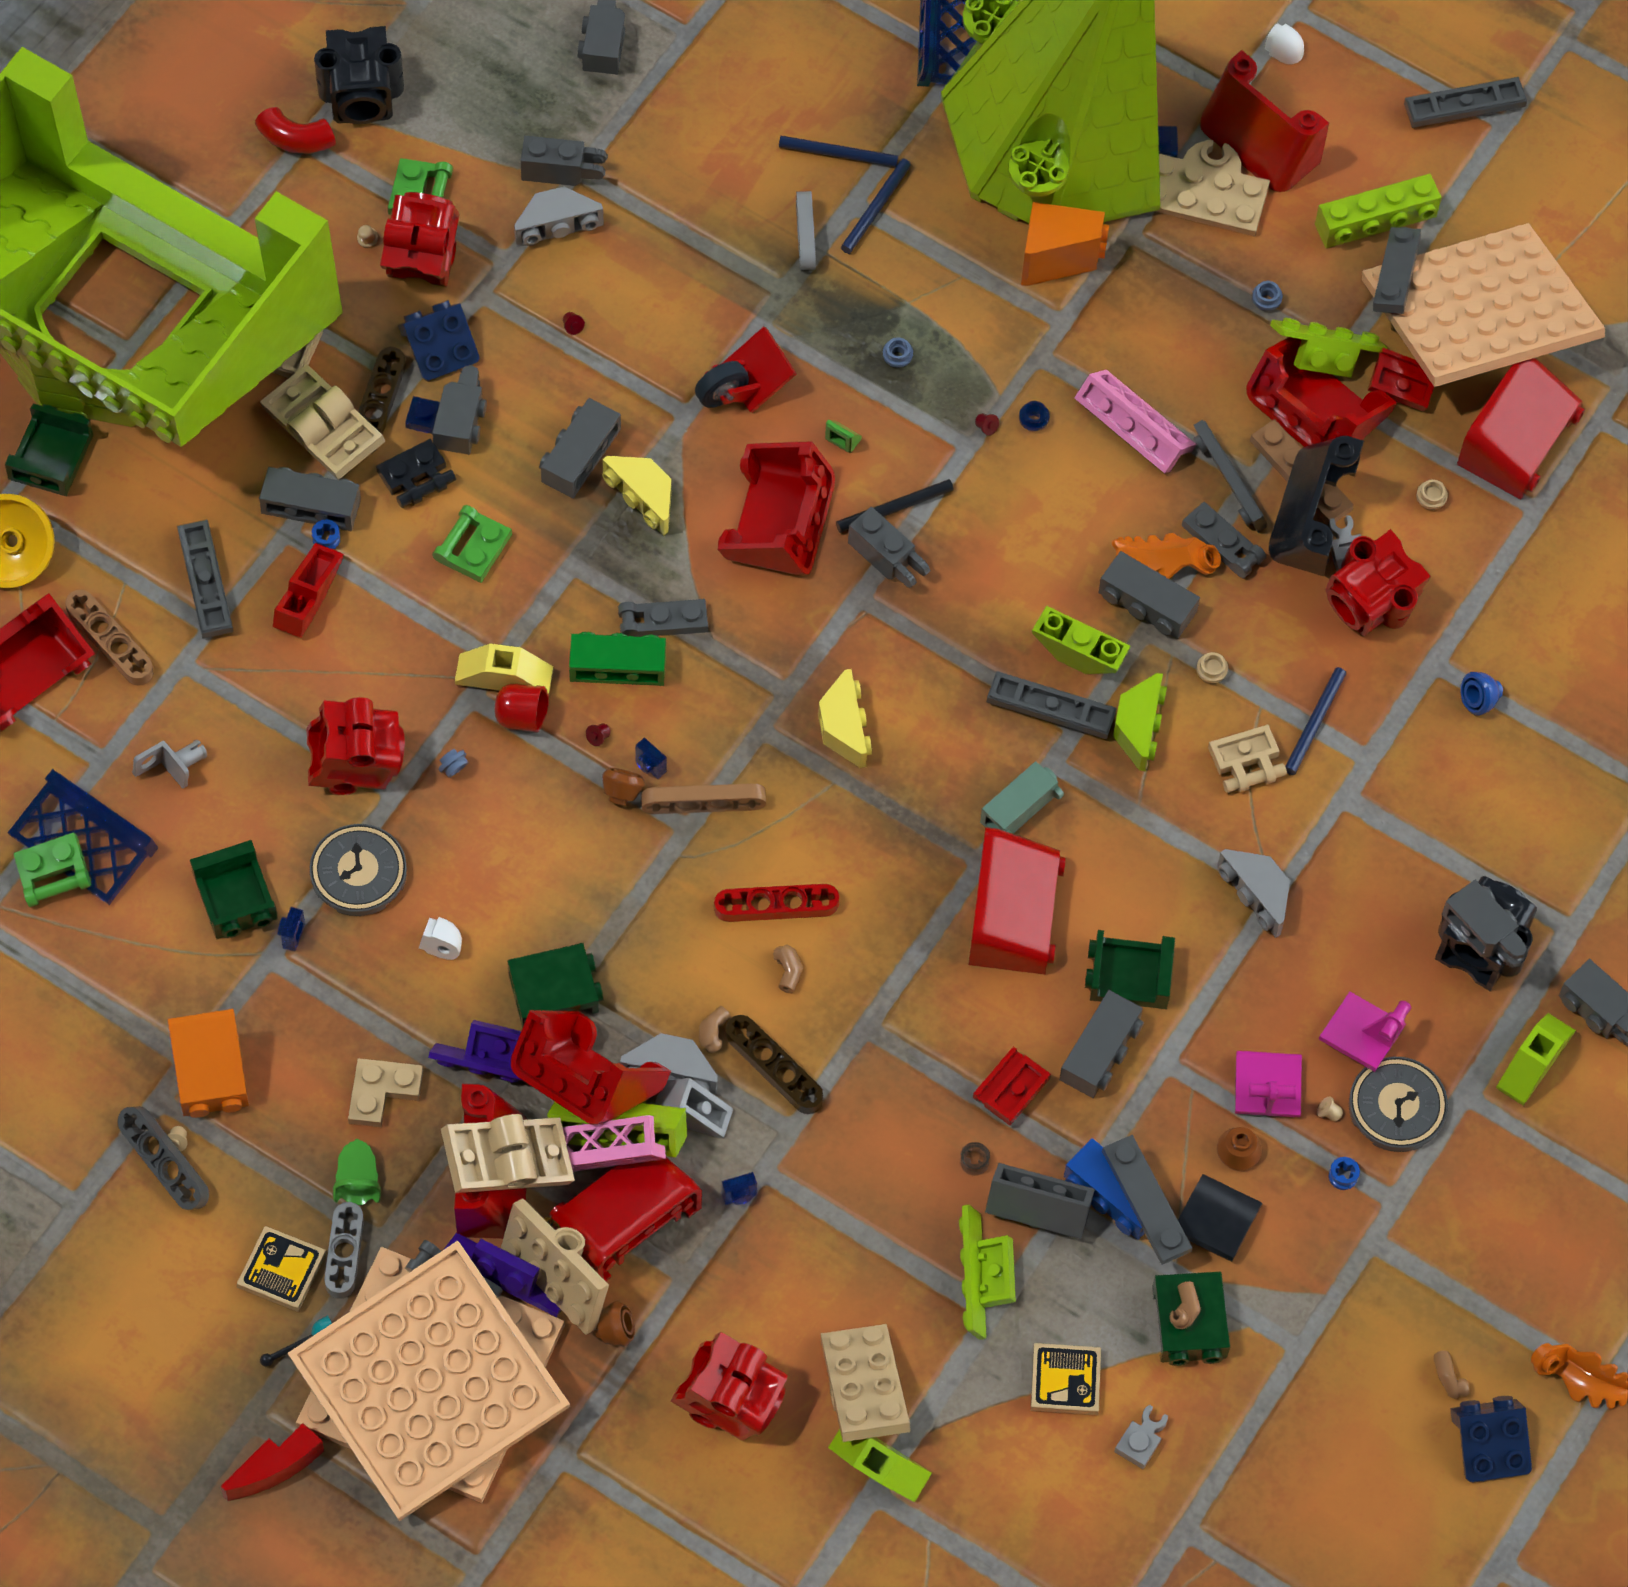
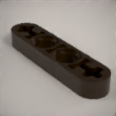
[358,347,406,454]
[726,1015,823,1114]

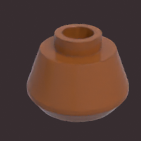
[602,768,645,805]
[1217,1127,1262,1170]
[594,1301,635,1347]

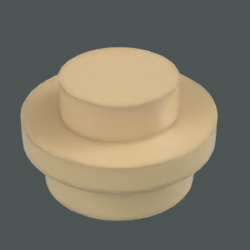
[1416,479,1448,510]
[1196,652,1228,683]

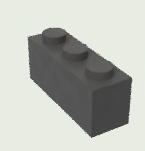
[539,398,621,498]
[259,467,361,531]
[1098,551,1200,639]
[1059,990,1144,1098]
[985,1163,1095,1239]

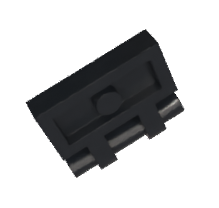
[376,439,456,508]

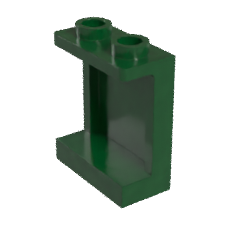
[5,403,93,497]
[190,840,278,939]
[1085,930,1175,1009]
[507,943,604,1028]
[1152,1271,1230,1366]

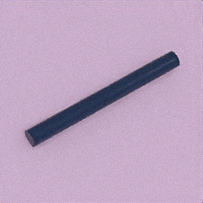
[779,135,898,167]
[841,158,911,254]
[1285,667,1346,775]

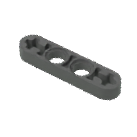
[118,1106,209,1210]

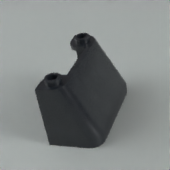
[1268,436,1364,576]

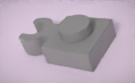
[1328,515,1361,572]
[1114,1405,1168,1469]

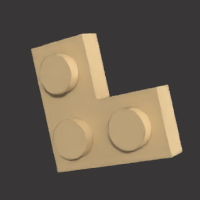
[348,1058,423,1127]

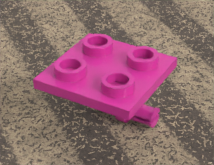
[1319,992,1412,1072]
[1235,1051,1302,1117]

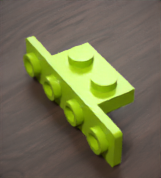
[1270,318,1388,378]
[959,1204,1016,1340]

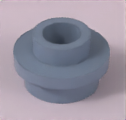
[1252,281,1283,310]
[883,338,913,367]
[438,749,469,778]

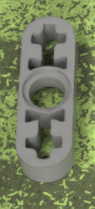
[796,191,816,270]
[324,1202,364,1299]

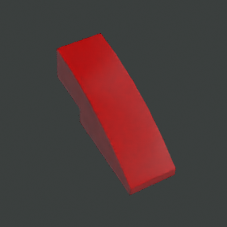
[273,543,344,638]
[221,1423,324,1501]

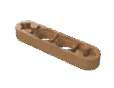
[65,590,154,686]
[641,784,766,814]

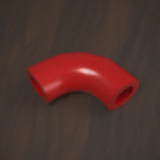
[255,107,336,154]

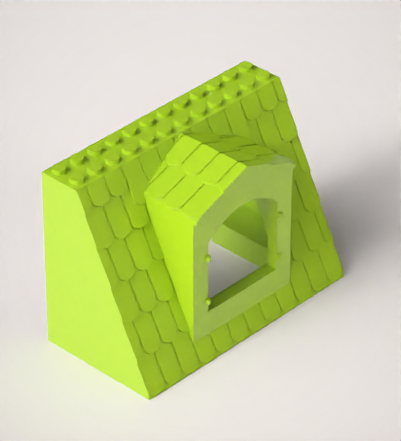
[0,47,343,447]

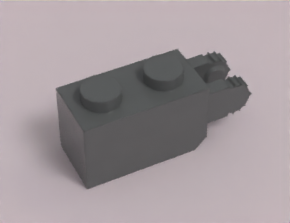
[577,0,625,75]
[521,135,608,186]
[432,365,487,455]
[848,506,931,588]
[1442,879,1527,968]
[1559,958,1628,1046]

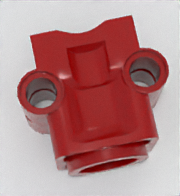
[380,192,460,287]
[1325,529,1431,636]
[306,697,405,795]
[670,1332,788,1441]

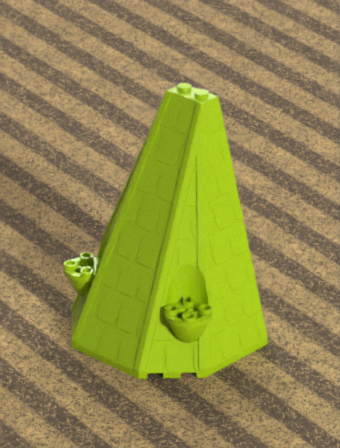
[941,0,1161,223]

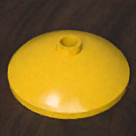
[0,494,55,588]

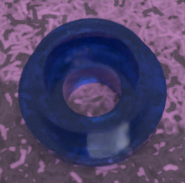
[1019,401,1050,431]

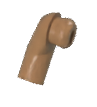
[1434,1351,1469,1399]

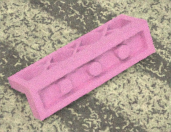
[1075,370,1197,473]
[562,1115,666,1172]

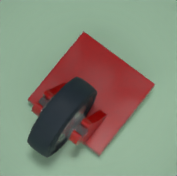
[695,326,797,413]

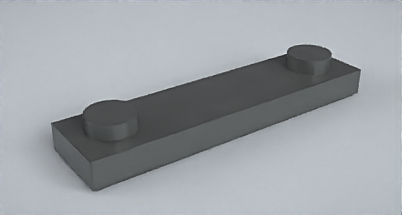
[1404,77,1527,128]
[1373,227,1421,314]
[1193,420,1267,533]
[177,520,233,639]
[986,671,1117,739]
[1102,1135,1192,1265]

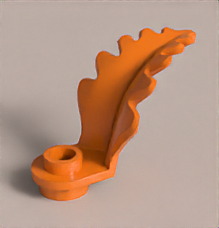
[1112,533,1221,579]
[1531,1343,1628,1409]

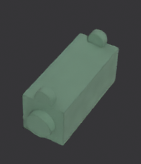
[980,761,1064,834]

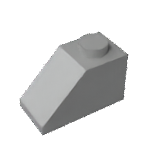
[655,1078,733,1138]

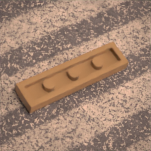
[1250,419,1354,525]

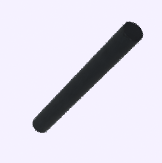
[836,479,954,533]

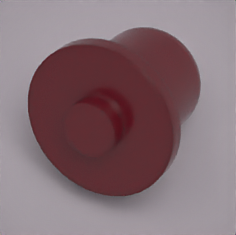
[563,312,585,335]
[975,413,999,435]
[586,723,611,746]

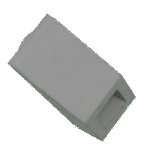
[514,187,604,246]
[1217,849,1290,938]
[620,1033,718,1095]

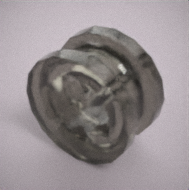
[960,1142,990,1176]

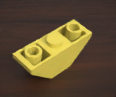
[602,456,671,536]
[455,644,553,695]
[818,669,872,768]

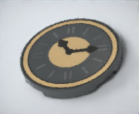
[310,824,407,916]
[1348,1057,1448,1152]

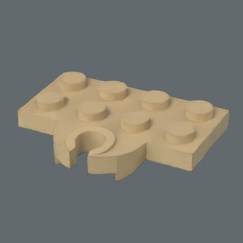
[1155,140,1270,236]

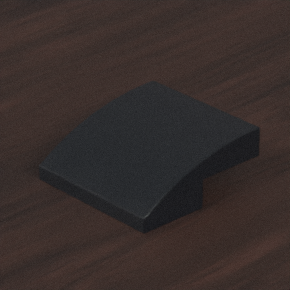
[1178,1174,1262,1262]

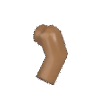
[773,945,803,993]
[699,1006,731,1053]
[1169,1281,1201,1329]

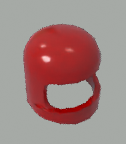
[494,684,549,732]

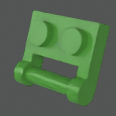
[388,158,453,215]
[432,505,512,583]
[13,832,91,907]

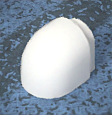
[1264,23,1304,65]
[419,917,462,960]

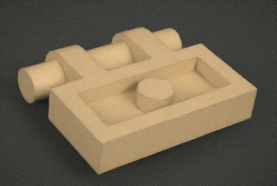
[1208,725,1287,793]

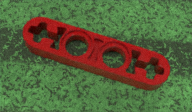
[714,884,840,922]

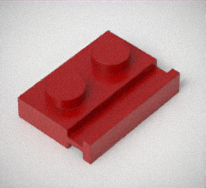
[1368,347,1434,412]
[973,1046,1051,1126]

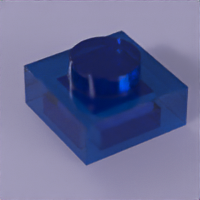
[1158,126,1178,158]
[405,396,440,434]
[635,737,667,779]
[278,907,305,952]
[721,1172,757,1205]

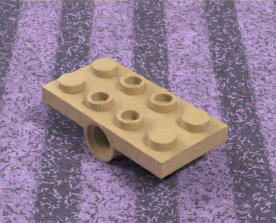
[260,364,385,480]
[441,1114,575,1193]
[501,1198,609,1335]
[821,1324,910,1442]

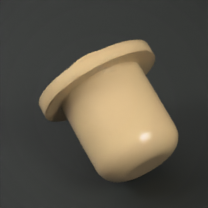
[357,225,378,248]
[1317,1096,1343,1122]
[167,1126,187,1152]

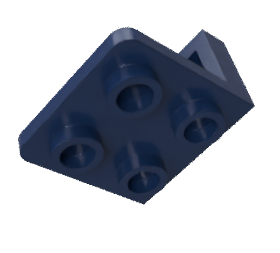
[398,300,480,380]
[1450,1396,1532,1482]

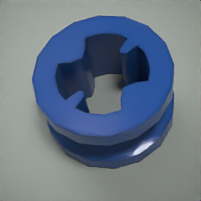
[312,519,340,549]
[1328,1157,1360,1190]

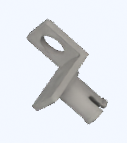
[132,740,207,789]

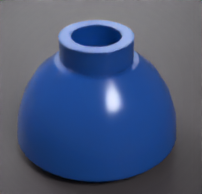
[1460,672,1503,715]

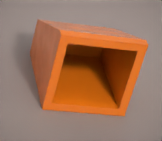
[1021,202,1109,286]
[168,1009,249,1118]

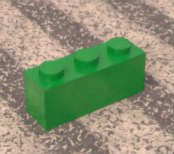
[569,632,666,686]

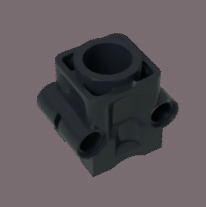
[314,26,404,124]
[1435,876,1537,992]

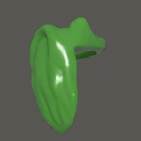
[333,1138,381,1205]

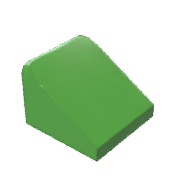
[825,419,862,453]

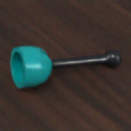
[260,1315,332,1367]

